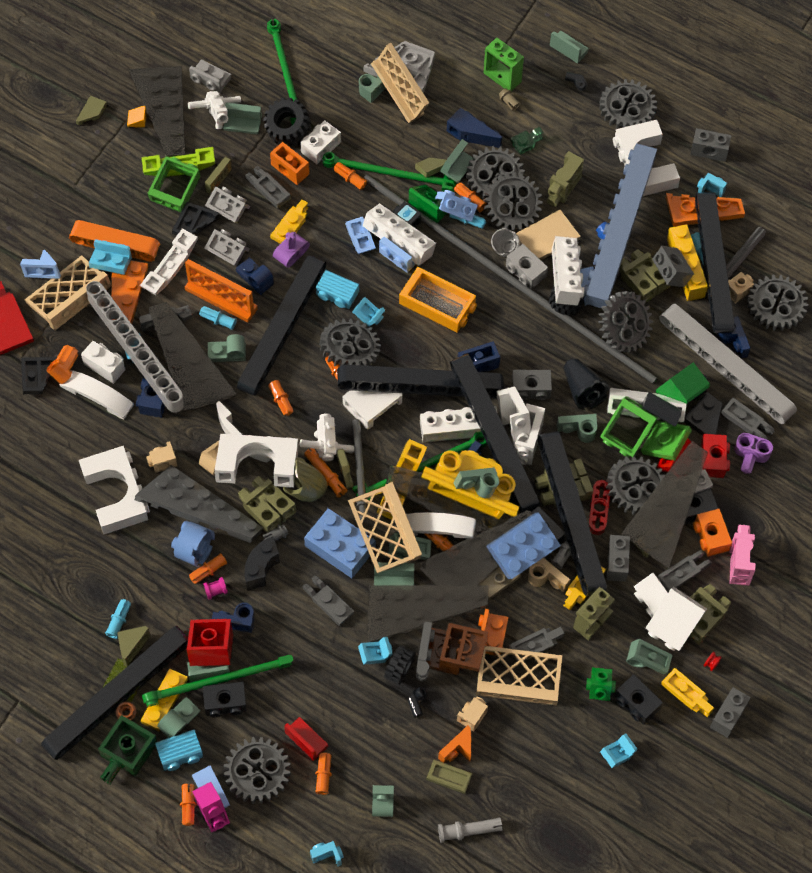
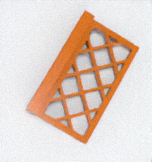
[185,259,258,323]

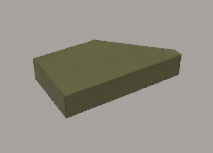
[76,96,107,125]
[415,158,446,178]
[336,448,354,489]

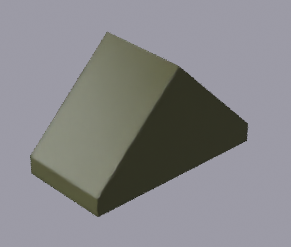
[117,626,151,667]

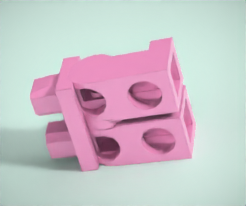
[730,525,755,586]

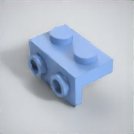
[435,190,477,222]
[379,236,416,273]

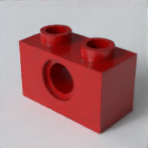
[701,434,730,478]

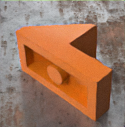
[438,725,471,763]

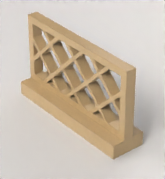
[371,43,429,123]
[25,255,112,330]
[348,482,422,574]
[476,646,562,705]

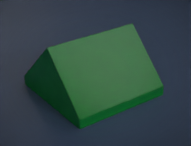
[409,185,447,223]
[656,362,710,404]

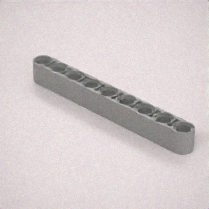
[86,281,184,412]
[659,304,797,424]

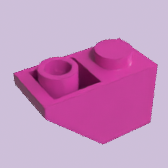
[192,782,230,832]

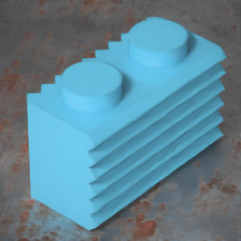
[316,270,359,309]
[155,730,203,771]

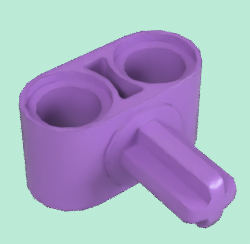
[273,232,310,268]
[734,433,773,474]

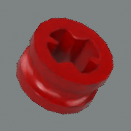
[703,651,722,672]

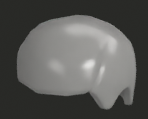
[491,228,521,257]

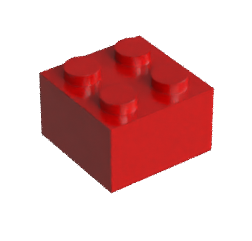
[187,619,233,666]

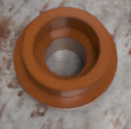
[116,702,136,721]

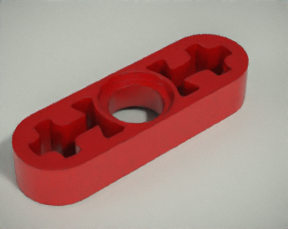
[588,480,610,535]

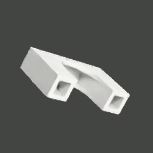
[613,120,680,196]
[215,434,299,487]
[79,446,150,535]

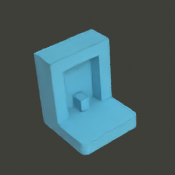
[697,173,727,197]
[352,297,385,327]
[358,637,393,665]
[600,734,637,768]
[310,841,344,866]

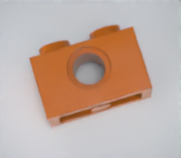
[270,142,309,185]
[693,509,732,557]

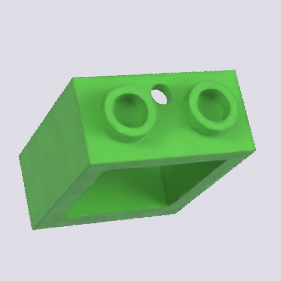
[484,38,524,91]
[147,156,201,213]
[600,396,658,457]

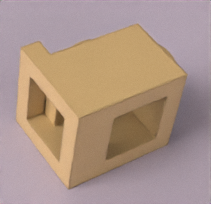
[728,272,754,303]
[146,442,177,473]
[457,697,488,732]

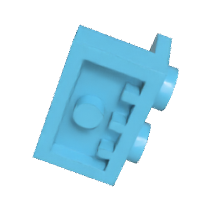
[89,240,132,275]

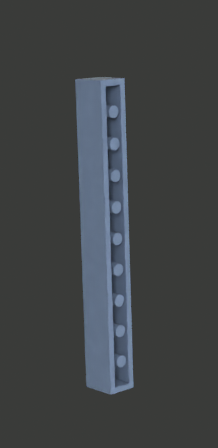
[584,143,657,308]

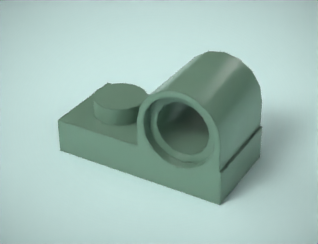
[359,74,386,103]
[208,334,246,362]
[557,414,597,443]
[453,467,499,498]
[388,532,431,561]
[626,639,672,675]
[157,697,200,738]
[372,785,394,817]

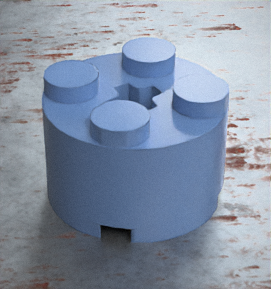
[171,521,215,567]

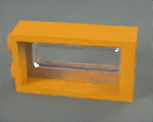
[399,267,477,333]

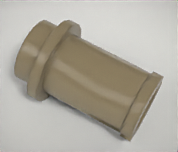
[499,88,521,111]

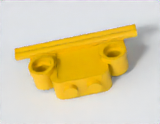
[421,450,519,519]

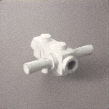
[188,91,241,129]
[299,414,355,461]

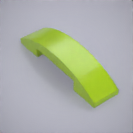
[142,147,215,176]

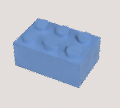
[304,508,376,578]
[486,512,561,579]

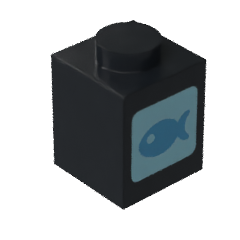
[393,201,421,228]

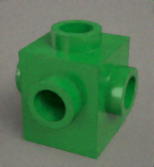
[586,667,616,701]

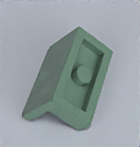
[550,31,589,63]
[223,103,262,134]
[440,139,473,183]
[374,562,414,593]
[187,662,230,683]

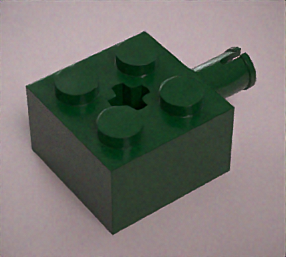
[98,715,158,785]

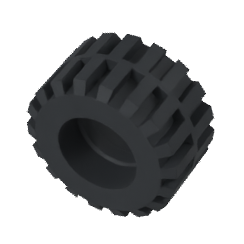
[263,98,312,147]

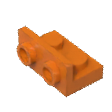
[478,609,508,656]

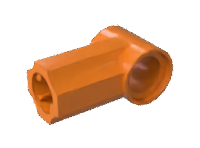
[47,345,78,384]

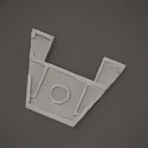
[363,41,435,93]

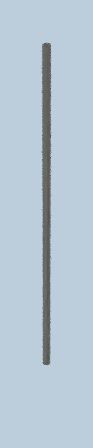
[363,174,657,384]

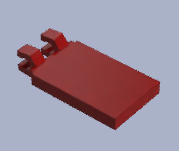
[0,281,34,355]

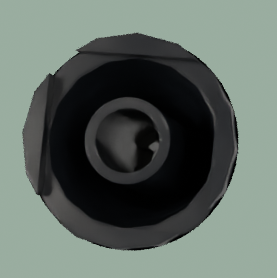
[564,359,610,410]

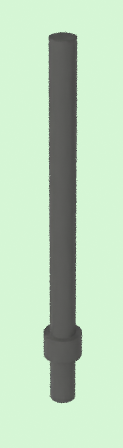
[353,419,368,522]

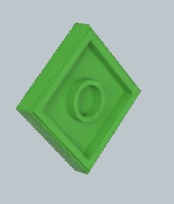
[641,420,692,461]

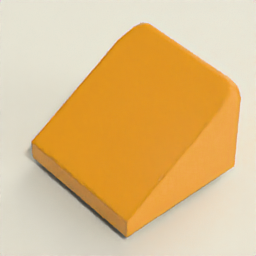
[127,106,147,127]

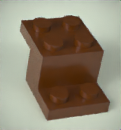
[426,623,488,675]

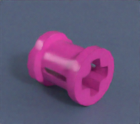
[203,577,228,600]

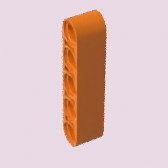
[69,220,160,262]

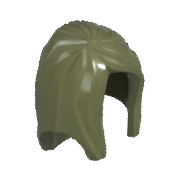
[283,457,328,502]

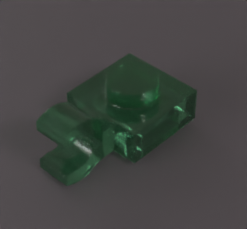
[511,127,544,155]

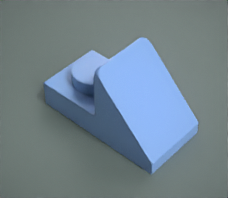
[20,250,61,279]

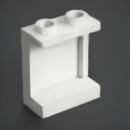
[497,386,531,447]
[343,391,402,430]
[514,404,545,465]
[645,587,707,651]

